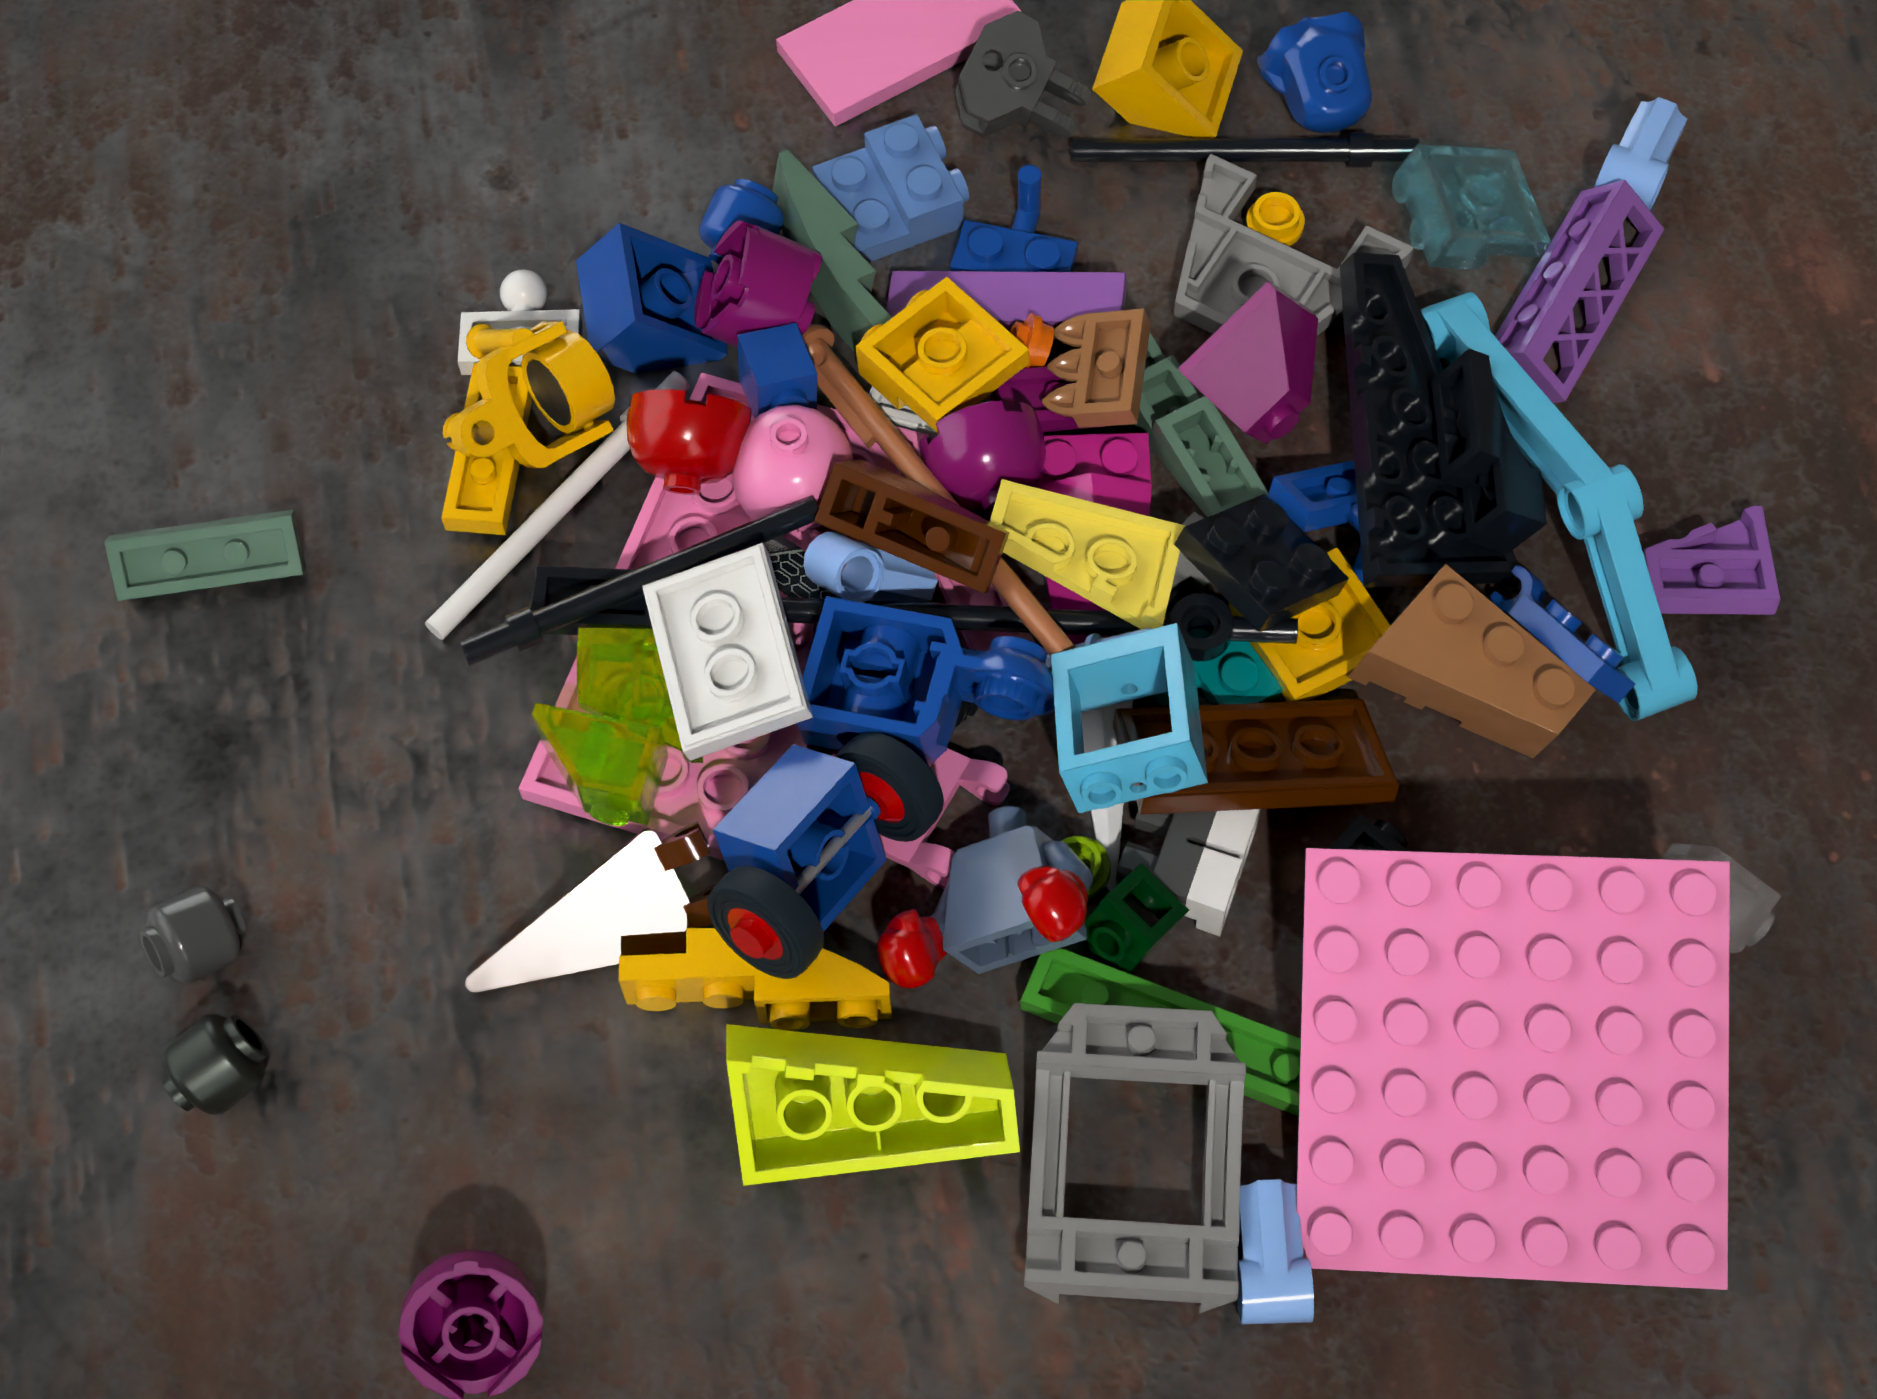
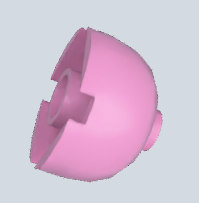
[732,405,853,532]

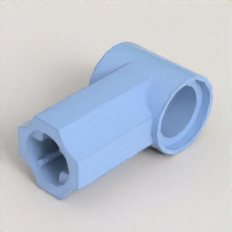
[1594,97,1688,211]
[803,531,938,603]
[1237,1179,1314,1324]

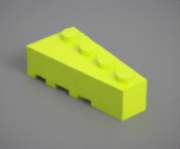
[726,1024,1020,1186]

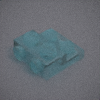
[1392,144,1551,269]

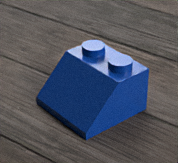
[576,223,728,374]

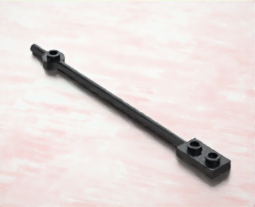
[530,566,1298,661]

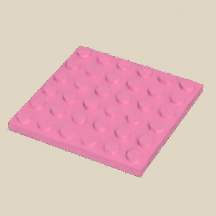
[1296,848,1730,1290]

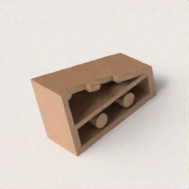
[1347,564,1596,758]

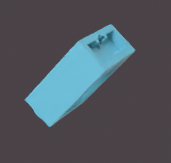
[1051,623,1208,813]

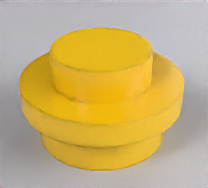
[1246,192,1305,246]

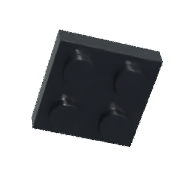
[1174,494,1349,632]

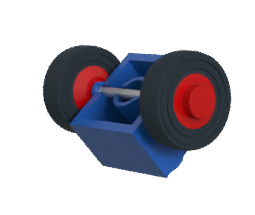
[707,732,944,979]

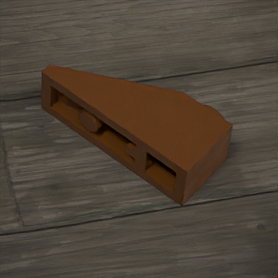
[814,460,1010,593]

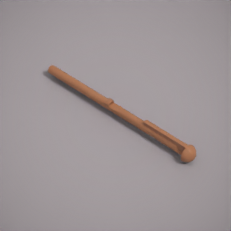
[802,324,1076,657]

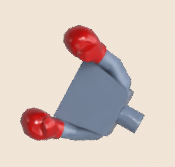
[877,806,1093,989]

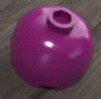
[920,400,1046,516]
[398,1250,543,1399]

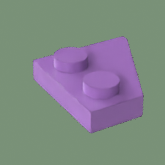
[1644,506,1780,615]

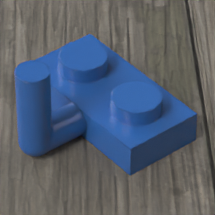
[950,165,1078,272]
[1268,460,1373,591]

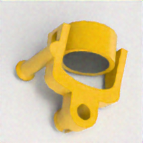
[442,321,615,468]

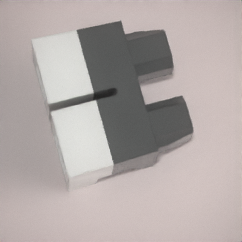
[1116,809,1260,937]

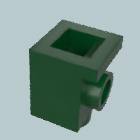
[1085,863,1189,973]

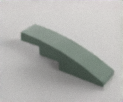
[772,149,892,356]
[1134,332,1269,517]

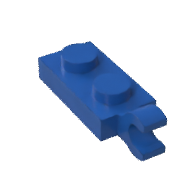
[1490,566,1636,703]

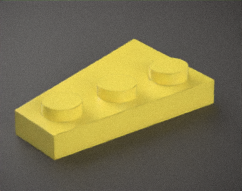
[990,479,1185,629]

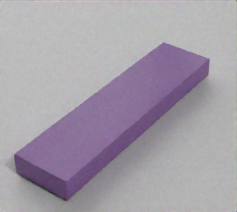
[886,271,1128,332]

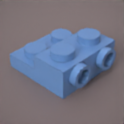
[812,114,970,263]

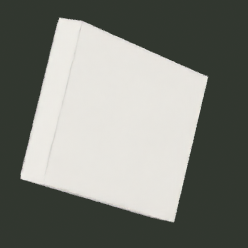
[642,543,813,761]

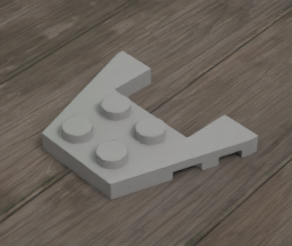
[1174,154,1414,335]

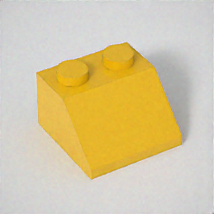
[1092,0,1243,139]

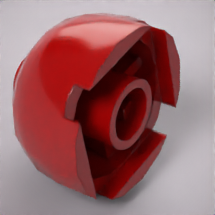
[627,389,752,495]

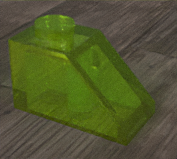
[532,703,668,826]

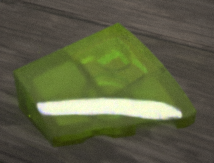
[577,628,704,763]

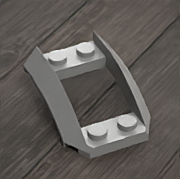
[1024,1003,1246,1313]

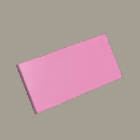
[776,0,1022,127]

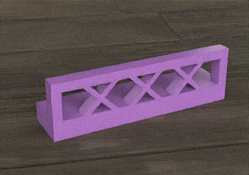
[1495,180,1664,403]

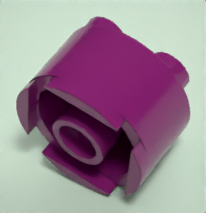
[694,220,822,348]

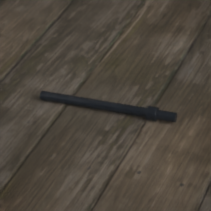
[1072,132,1419,168]
[459,496,819,666]

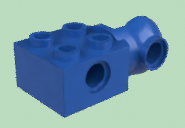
[796,596,1055,767]

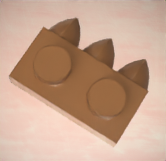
[1042,308,1151,428]

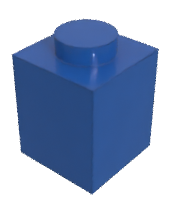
[737,323,817,419]

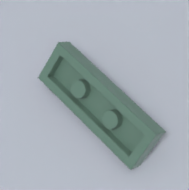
[104,509,306,601]

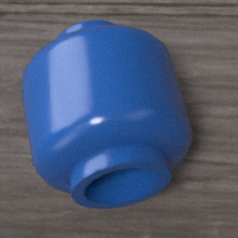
[699,179,784,264]

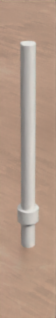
[425,371,690,640]

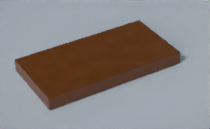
[1113,699,1399,815]

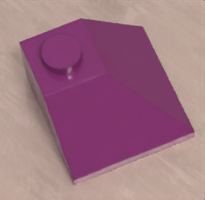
[1178,281,1318,445]

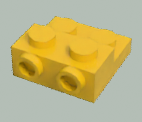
[856,277,1030,434]

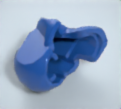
[1257,11,1372,133]

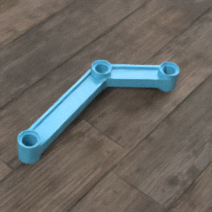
[1420,292,1698,721]

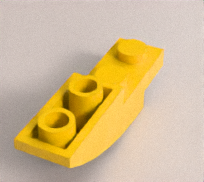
[619,928,892,1031]

